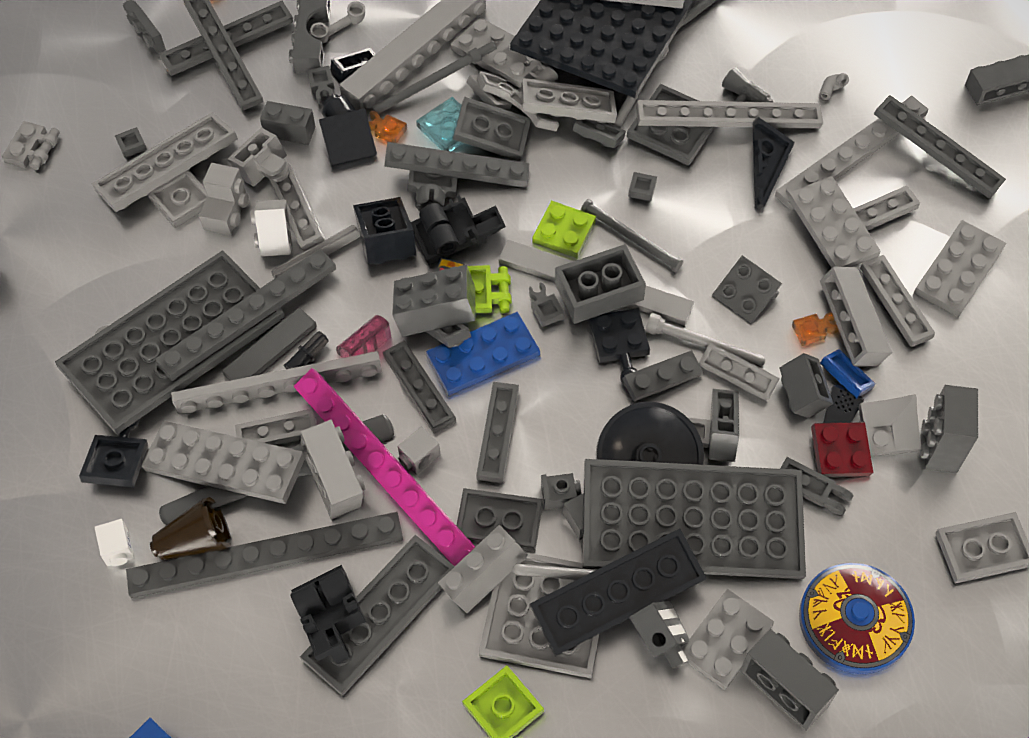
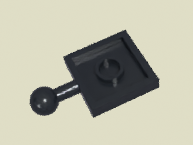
[589,308,650,386]
[79,419,148,487]

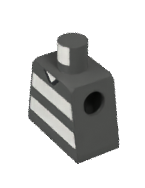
[629,601,689,669]

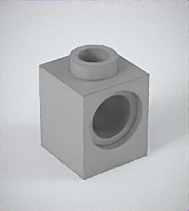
[397,426,441,475]

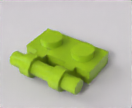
[467,265,512,314]

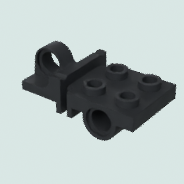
[411,195,506,265]
[290,565,366,664]

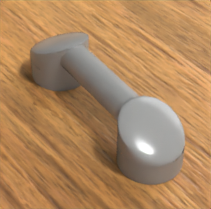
[310,1,365,43]

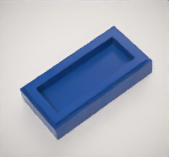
[820,349,875,399]

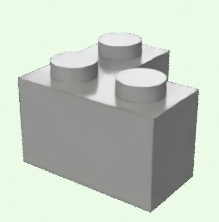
[199,163,249,236]

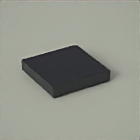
[319,108,377,166]

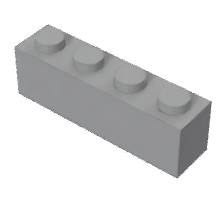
[820,267,892,366]

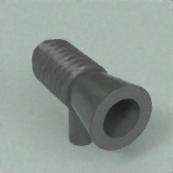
[722,68,773,102]

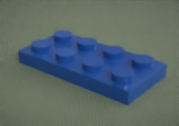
[426,311,540,396]

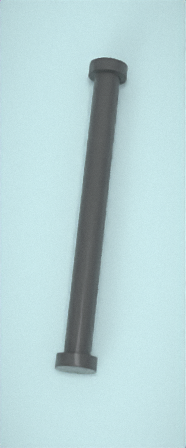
[581,199,683,273]

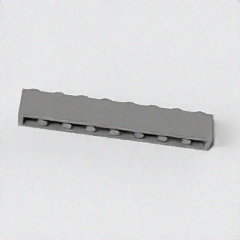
[339,0,486,110]

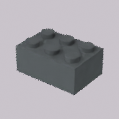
[555,244,646,324]
[392,265,476,337]
[921,385,978,473]
[740,629,839,731]

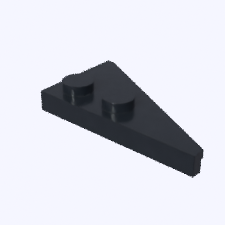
[752,117,795,209]

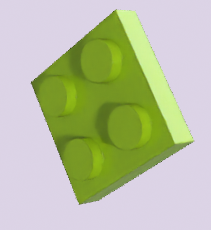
[532,200,596,259]
[462,665,544,738]

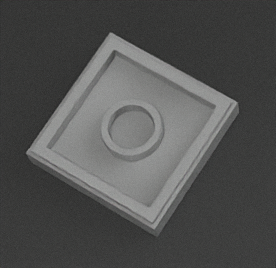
[148,170,207,228]

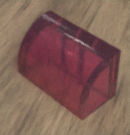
[336,315,392,358]

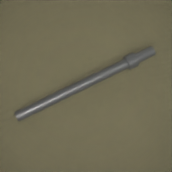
[372,41,497,115]

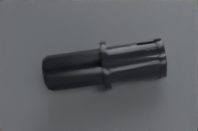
[283,331,329,369]

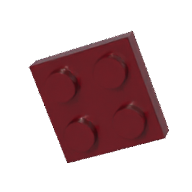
[811,422,874,477]

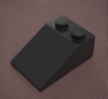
[353,197,417,264]

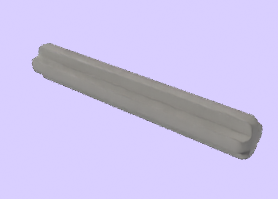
[271,225,360,279]

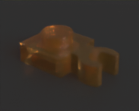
[369,111,407,143]
[792,312,839,346]

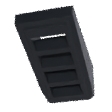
[330,48,376,84]

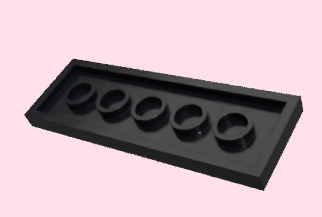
[529,529,707,656]

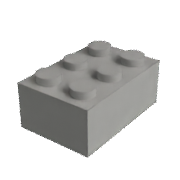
[301,419,366,519]

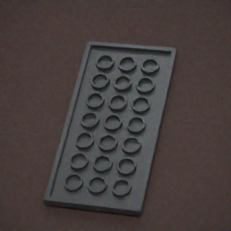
[55,250,285,435]
[582,459,806,579]

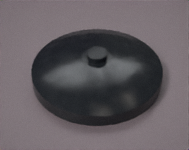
[596,402,704,465]

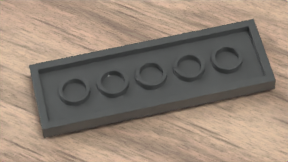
[300,535,455,696]

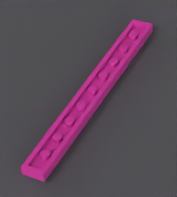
[293,368,475,566]

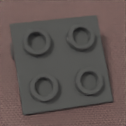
[712,255,782,324]

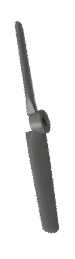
[159,414,394,525]

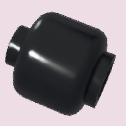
[321,94,355,118]

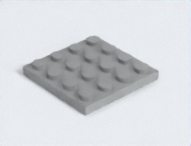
[479,553,599,678]

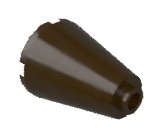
[150,497,231,560]

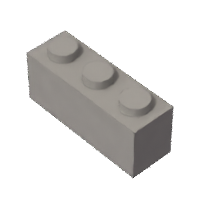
[438,524,528,613]

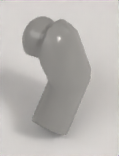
[819,73,849,100]

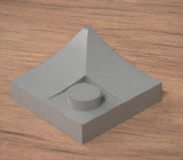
[858,394,922,456]

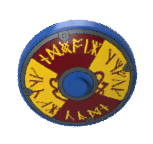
[799,563,915,674]

